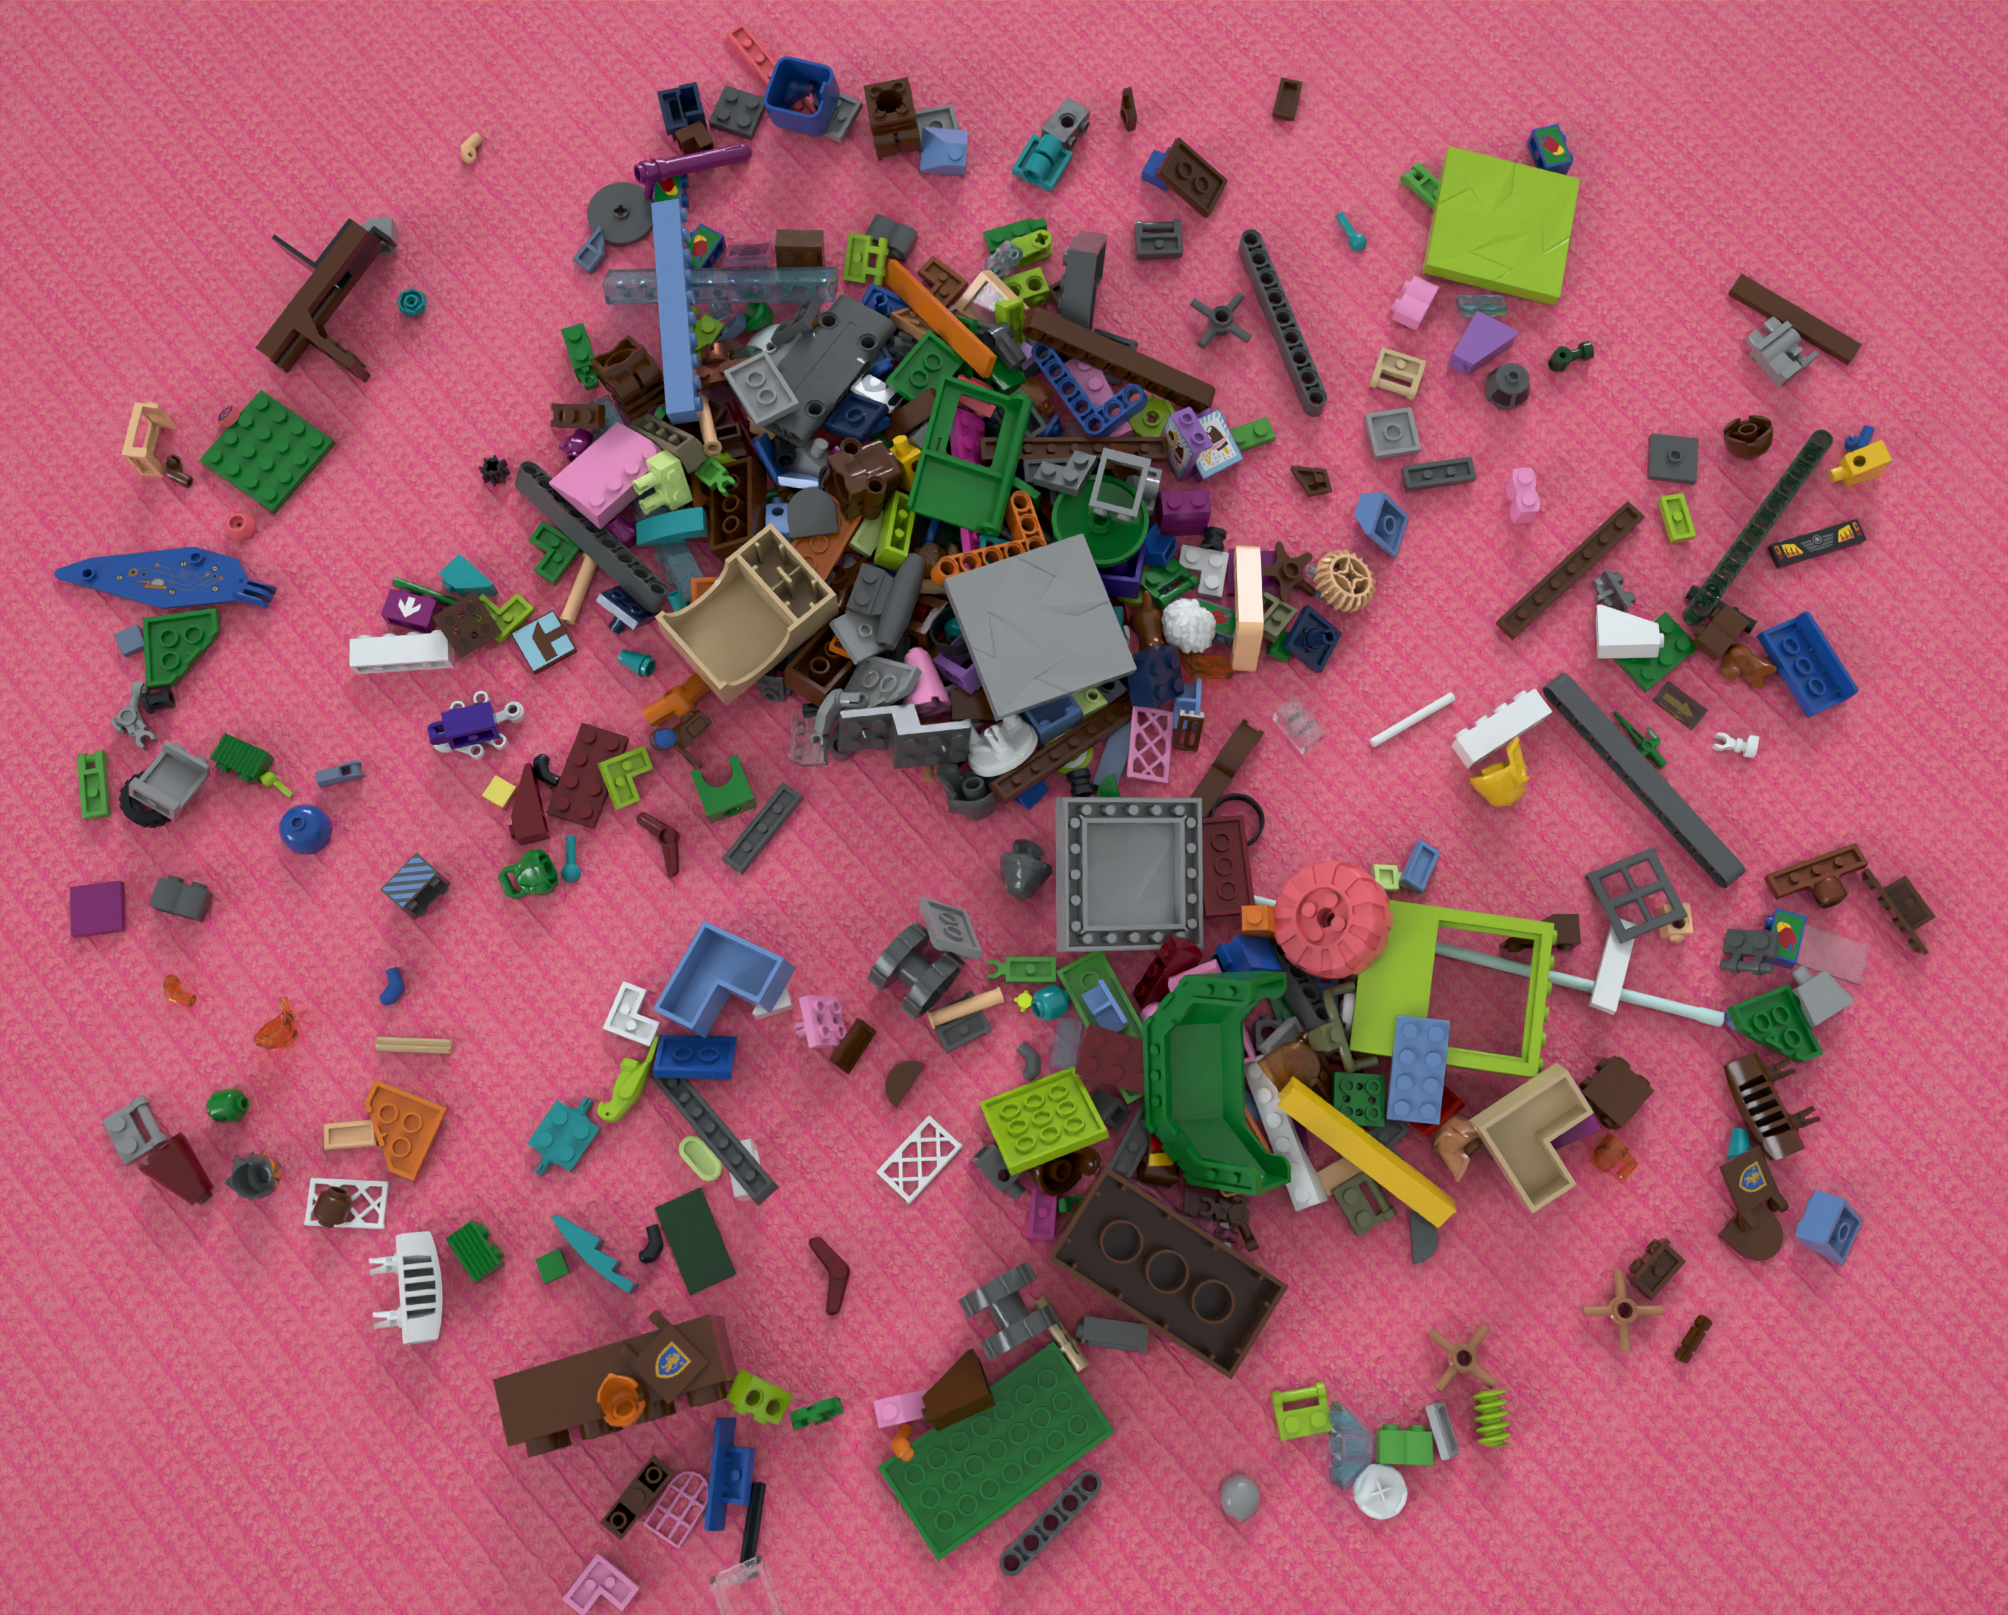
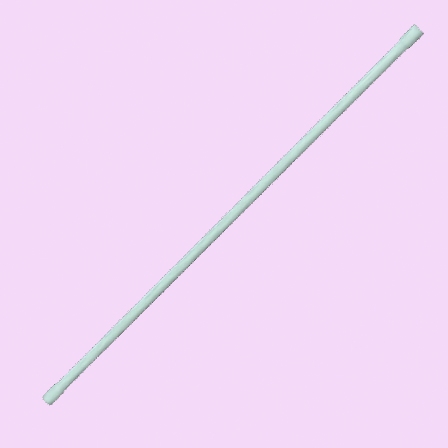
[1254,895,1724,1027]

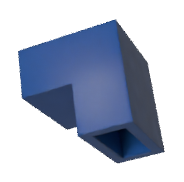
[1141,147,1170,190]
[1144,523,1178,566]

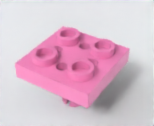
[795,995,847,1048]

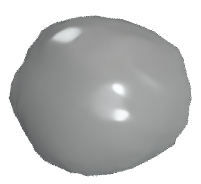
[1220,1473,1260,1523]

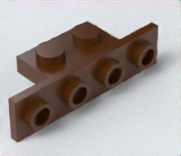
[1862,868,1936,955]

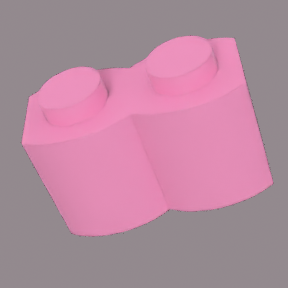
[1391,275,1439,331]
[1505,467,1540,524]

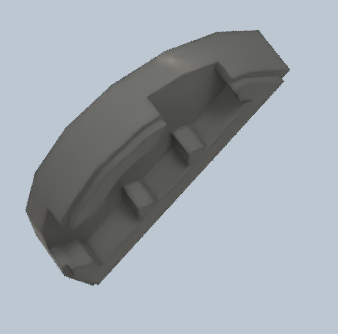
[1409,1211,1438,1265]

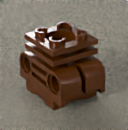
[863,77,922,161]
[589,335,665,419]

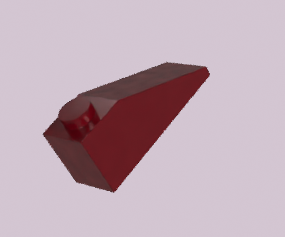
[509,763,550,846]

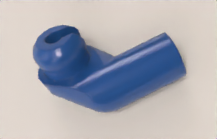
[1844,426,1875,452]

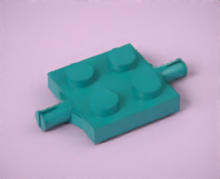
[527,1096,601,1176]

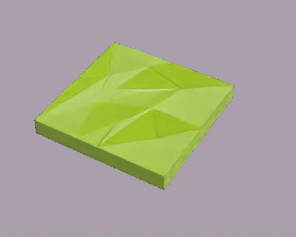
[1422,146,1580,306]

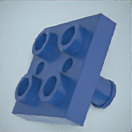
[860,283,909,342]

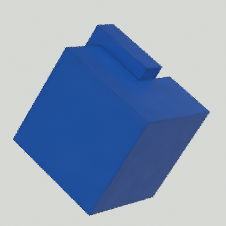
[1215,935,1283,973]

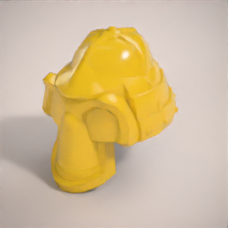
[1469,736,1530,807]

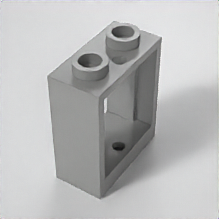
[1089,448,1151,522]

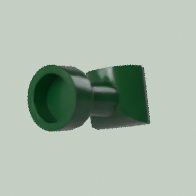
[1548,341,1594,372]

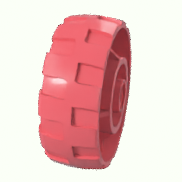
[1274,860,1393,979]

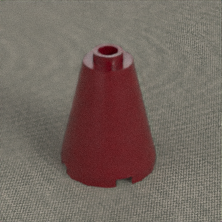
[139,1132,214,1206]

